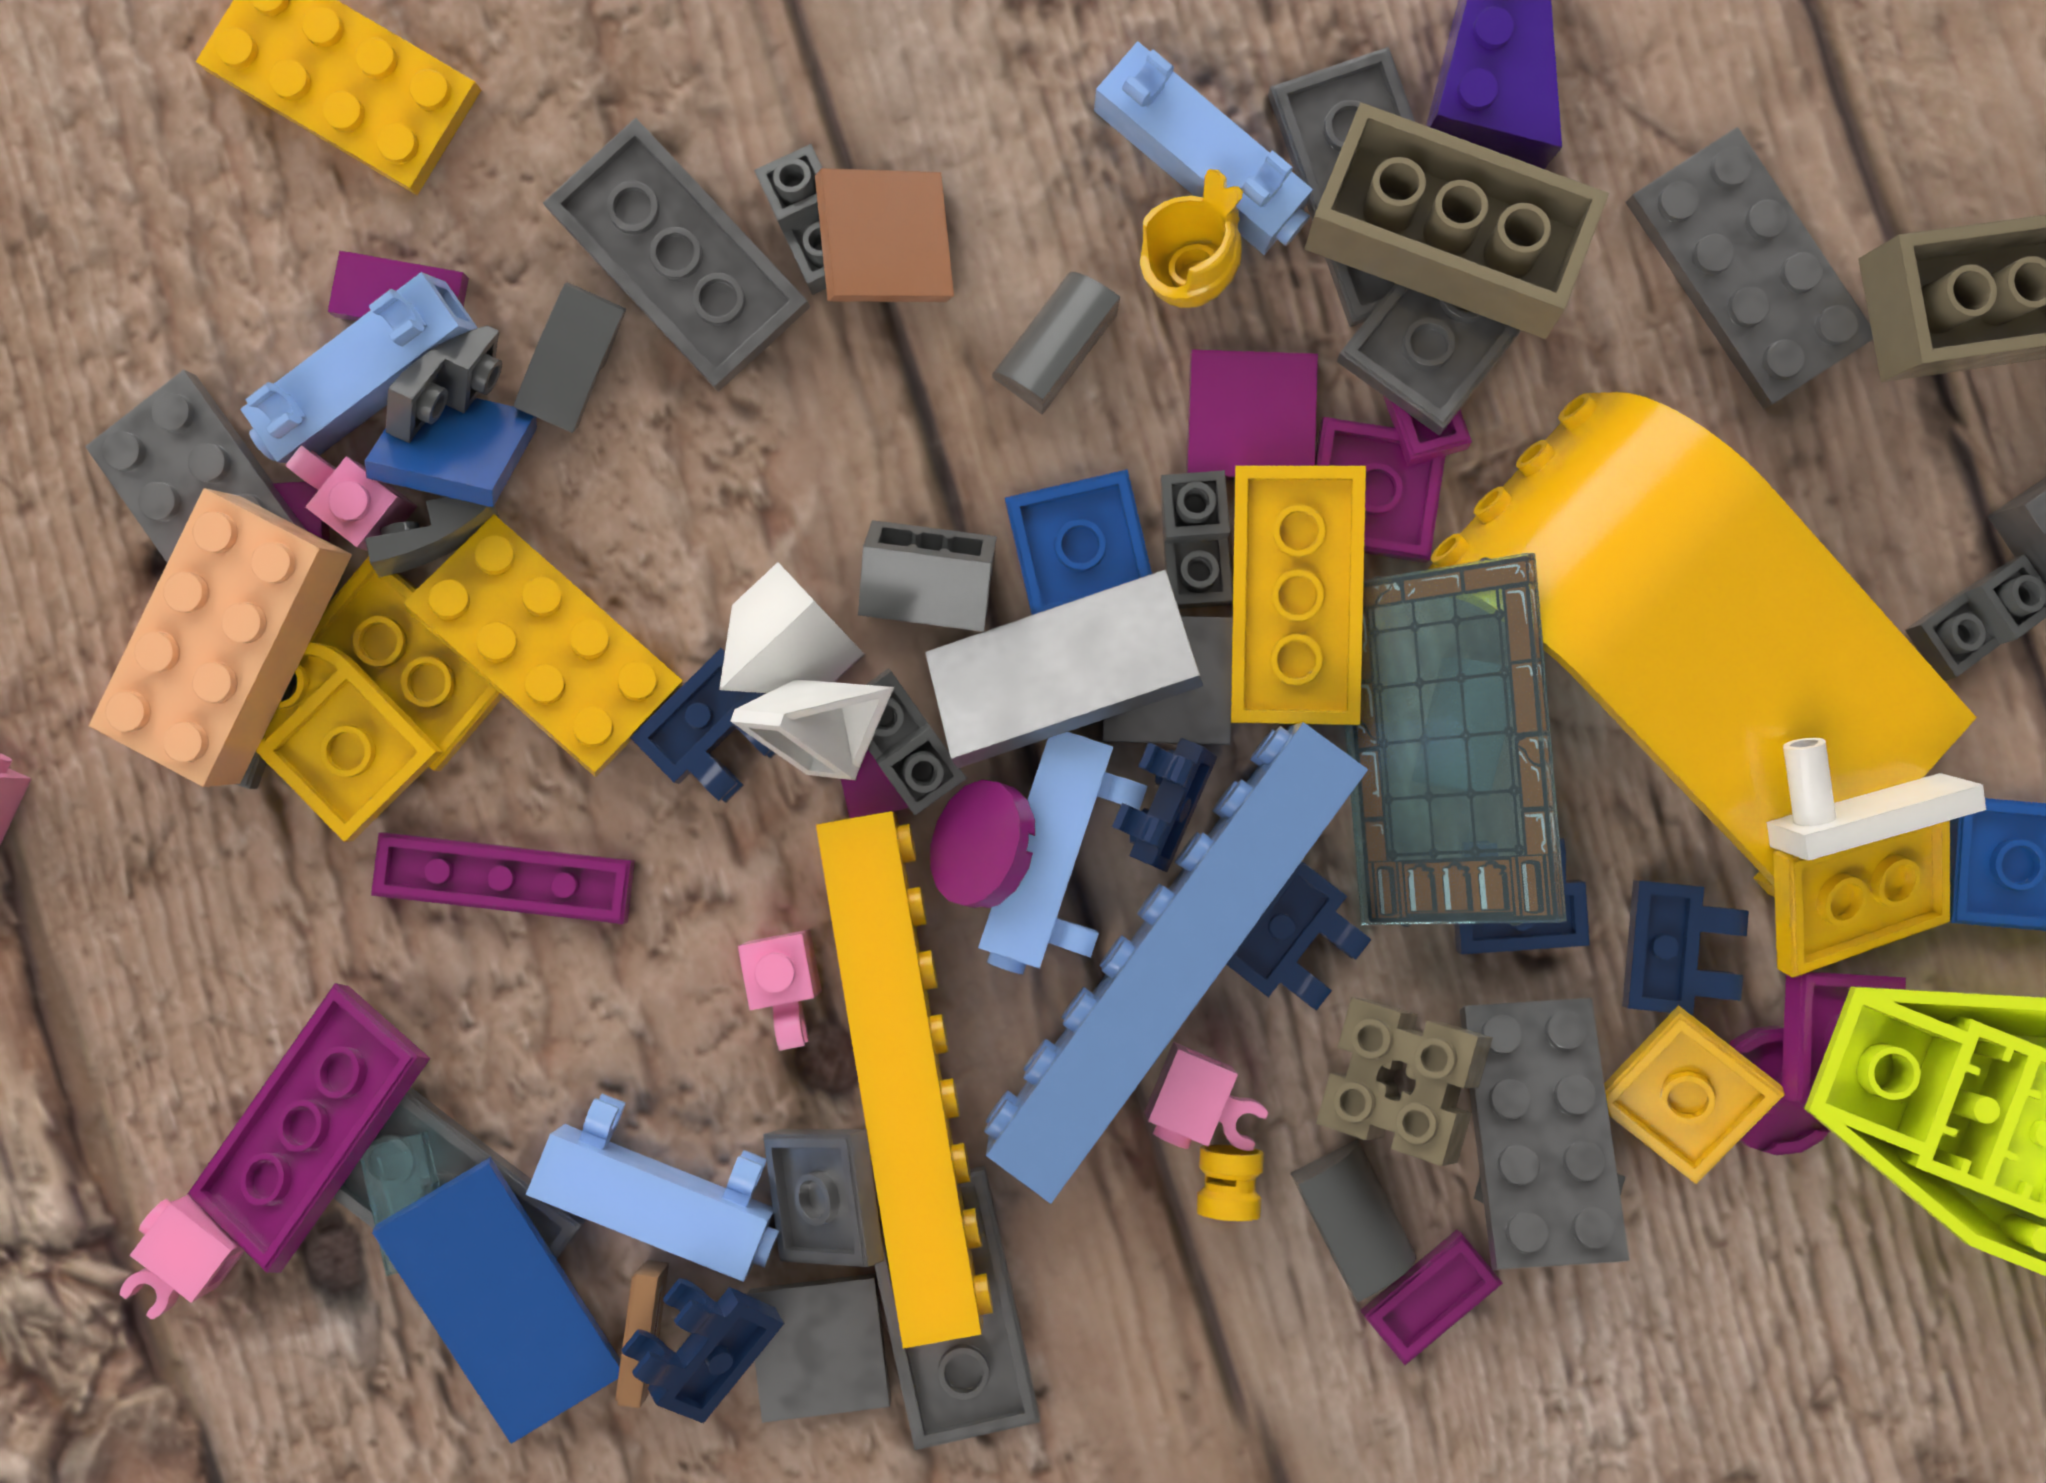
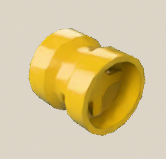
[1196,1144,1264,1221]

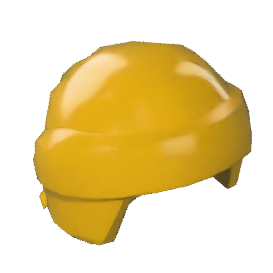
[1140,169,1243,308]

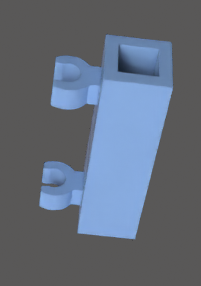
[1094,41,1313,255]
[240,272,478,463]
[978,732,1148,975]
[526,1093,779,1282]

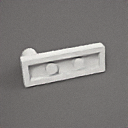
[1766,738,1986,861]

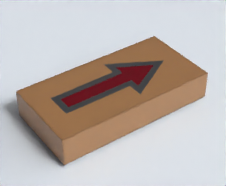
[615,1260,669,1408]

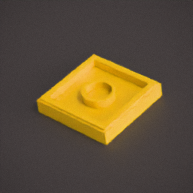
[1604,1005,1785,1184]

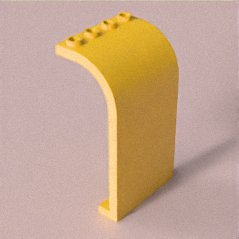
[1423,392,1977,897]

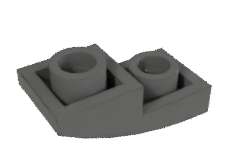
[754,144,826,295]
[513,282,626,433]
[386,325,502,443]
[1160,470,1233,609]
[365,495,499,578]
[1905,554,2046,681]
[866,668,967,815]

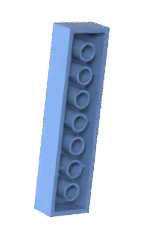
[984,722,1368,1204]

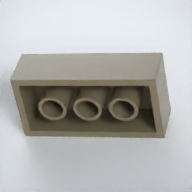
[1304,102,1609,339]
[1858,215,2046,382]

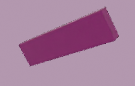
[371,832,635,924]

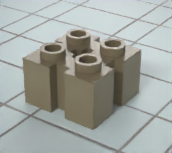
[1316,997,1493,1166]

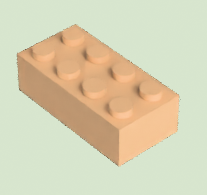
[88,488,352,787]

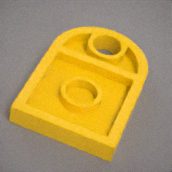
[256,642,443,842]

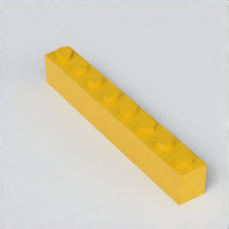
[816,811,993,1349]

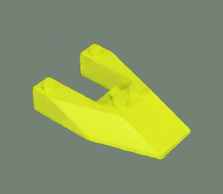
[1804,986,2046,1276]

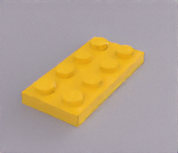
[195,0,482,196]
[1231,466,1366,725]
[403,514,683,777]

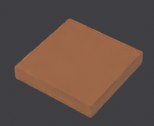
[815,168,954,302]

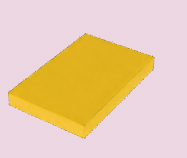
[310,556,504,771]
[1773,820,1950,978]

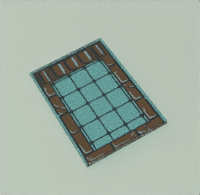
[1345,553,1567,927]

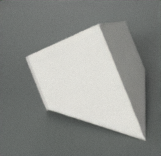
[719,562,865,693]
[730,679,894,780]

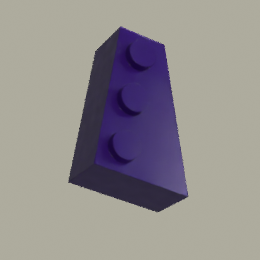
[1426,0,1562,169]

